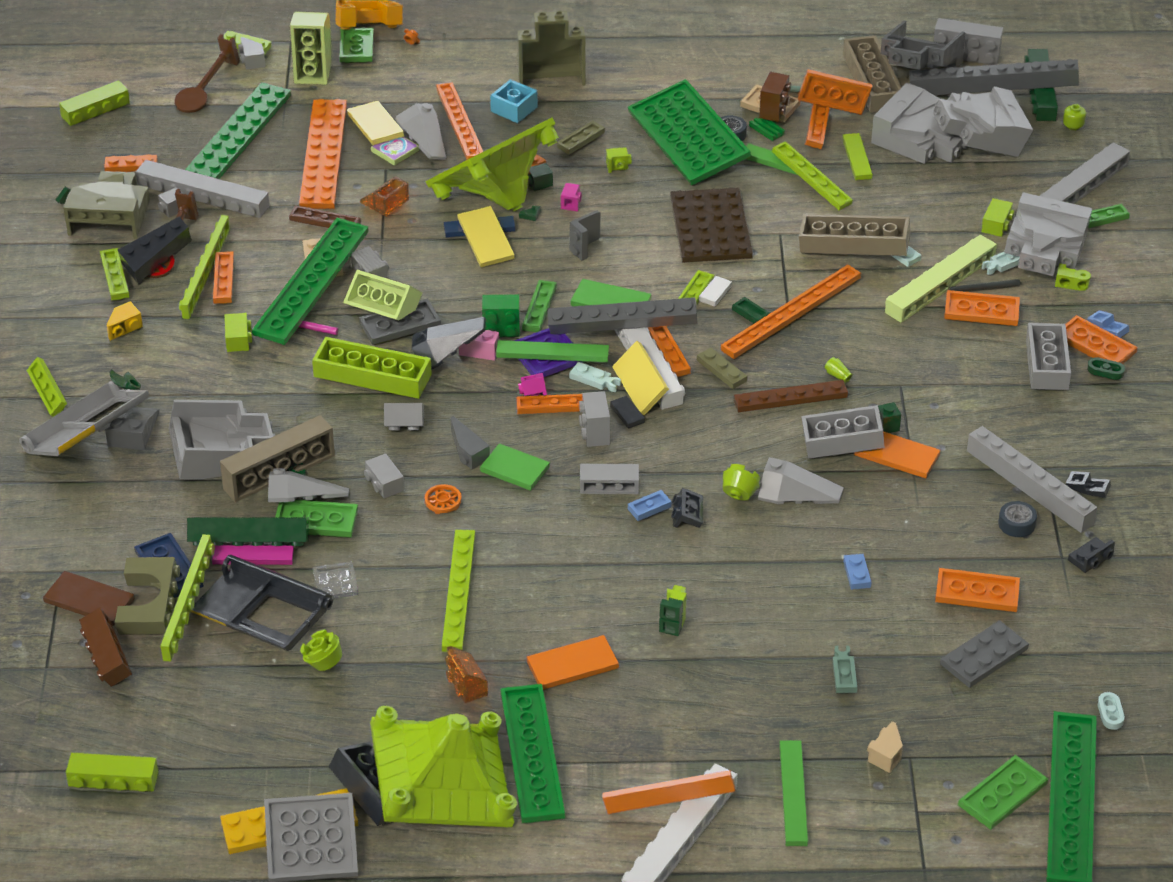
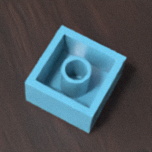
[490,79,538,123]

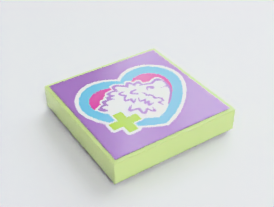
[371,137,419,166]

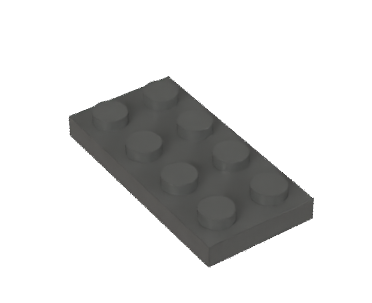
[359,298,441,345]
[940,620,1029,688]

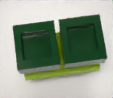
[659,585,687,636]

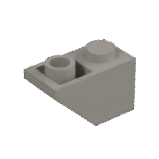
[238,37,266,70]

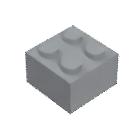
[579,391,610,447]

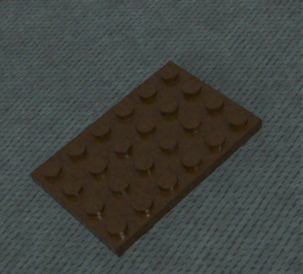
[670,187,753,263]

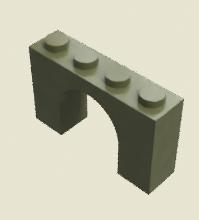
[115,557,180,635]

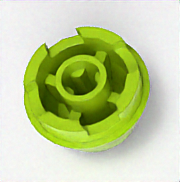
[723,464,761,500]
[300,630,342,671]

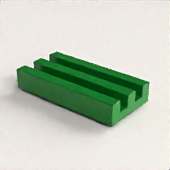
[749,117,785,141]

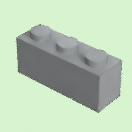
[580,464,639,494]

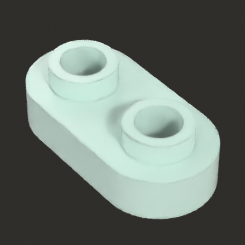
[1098,692,1124,730]

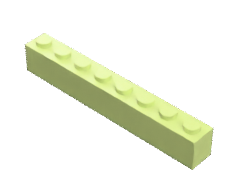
[885,235,997,323]

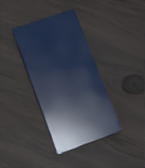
[134,532,204,598]

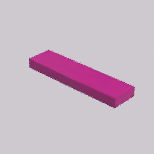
[212,545,294,565]

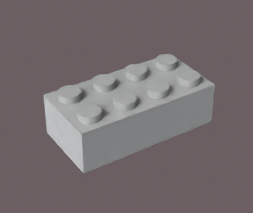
[934,18,1003,65]
[1026,323,1071,390]
[802,405,885,459]

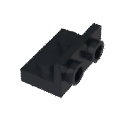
[671,487,703,528]
[1068,537,1115,573]

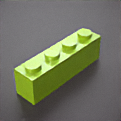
[59,80,130,126]
[66,753,159,792]

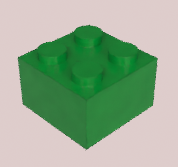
[482,294,520,337]

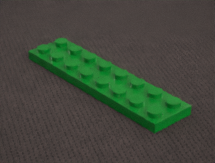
[500,684,565,823]

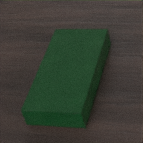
[732,297,770,324]

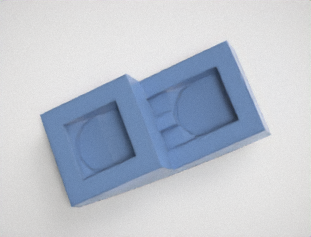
[1088,310,1129,338]

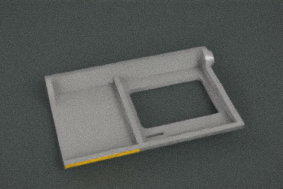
[19,381,149,456]

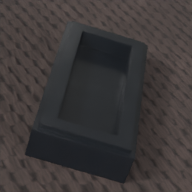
[610,395,645,429]

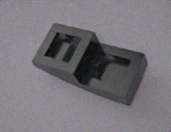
[1066,471,1111,498]

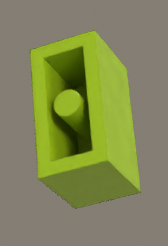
[981,198,1015,237]
[225,313,252,352]

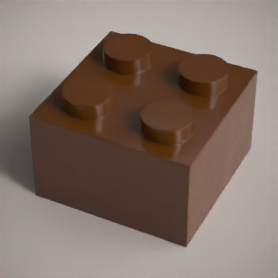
[759,72,791,122]

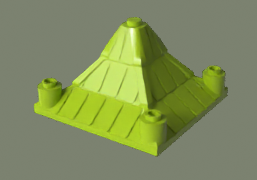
[425,117,559,211]
[370,706,517,827]

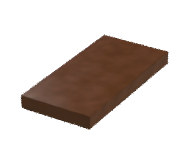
[43,571,135,626]

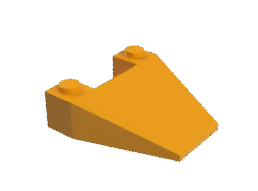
[336,0,403,30]

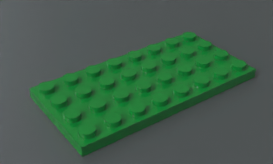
[628,79,751,186]

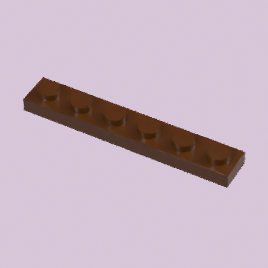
[734,380,848,413]

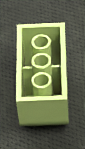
[290,12,332,85]

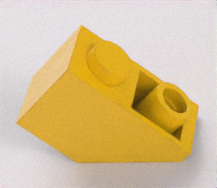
[107,301,143,340]

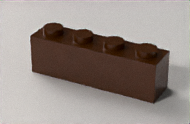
[79,608,132,687]

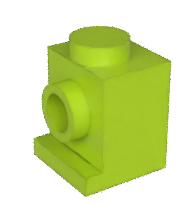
[606,147,632,173]

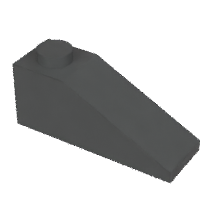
[451,416,490,470]

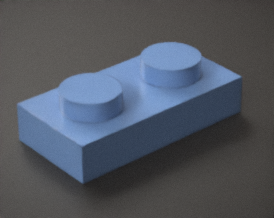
[628,490,672,521]
[843,554,871,590]

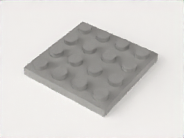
[264,793,358,882]

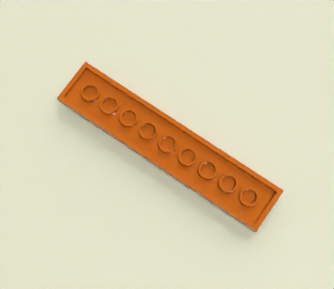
[299,99,347,209]

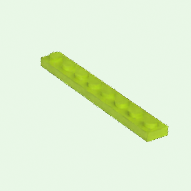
[179,215,230,319]
[442,530,475,652]
[160,535,215,662]

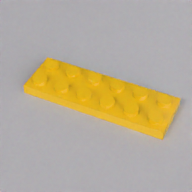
[220,788,358,855]

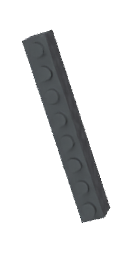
[548,297,698,334]

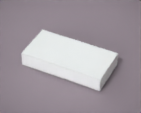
[699,276,732,306]

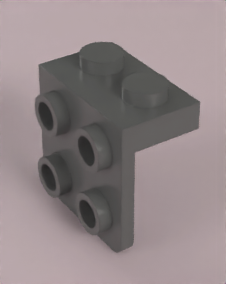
[569,210,601,261]

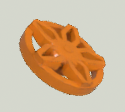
[425,484,461,514]

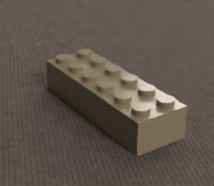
[843,35,901,113]
[799,214,911,256]
[220,415,335,502]

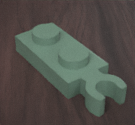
[832,645,857,693]

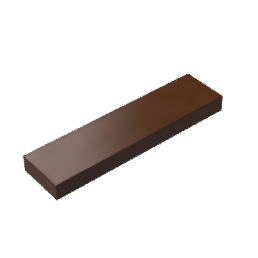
[289,205,361,228]

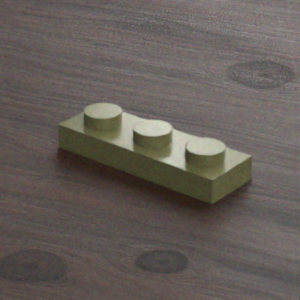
[557,121,605,155]
[697,347,747,389]

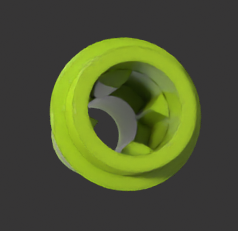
[825,357,853,383]

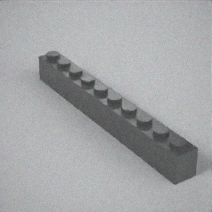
[910,59,1079,95]

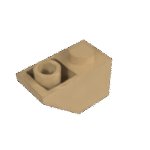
[867,721,903,773]

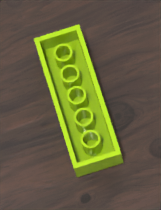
[312,337,432,399]

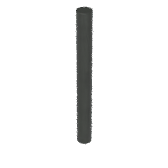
[948,279,1020,292]

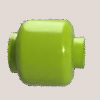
[1063,104,1086,130]

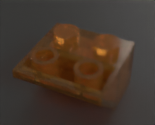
[360,176,409,216]
[445,646,488,703]

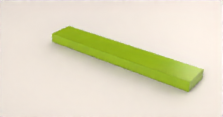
[772,141,853,211]

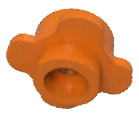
[404,29,420,45]

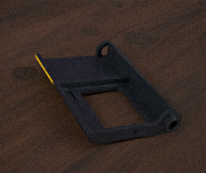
[190,555,333,651]

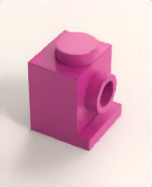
[561,183,582,212]
[518,373,547,396]

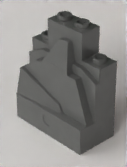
[881,21,965,69]

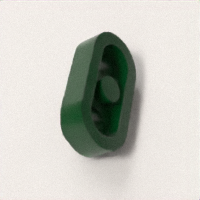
[1087,357,1125,380]

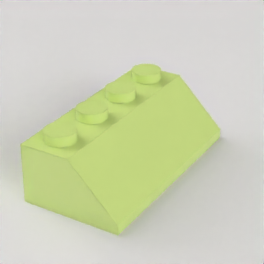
[343,270,422,321]

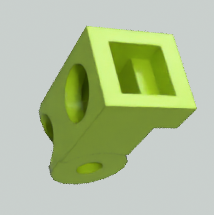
[1055,263,1091,291]

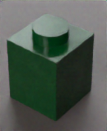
[528,163,553,191]
[878,402,901,433]

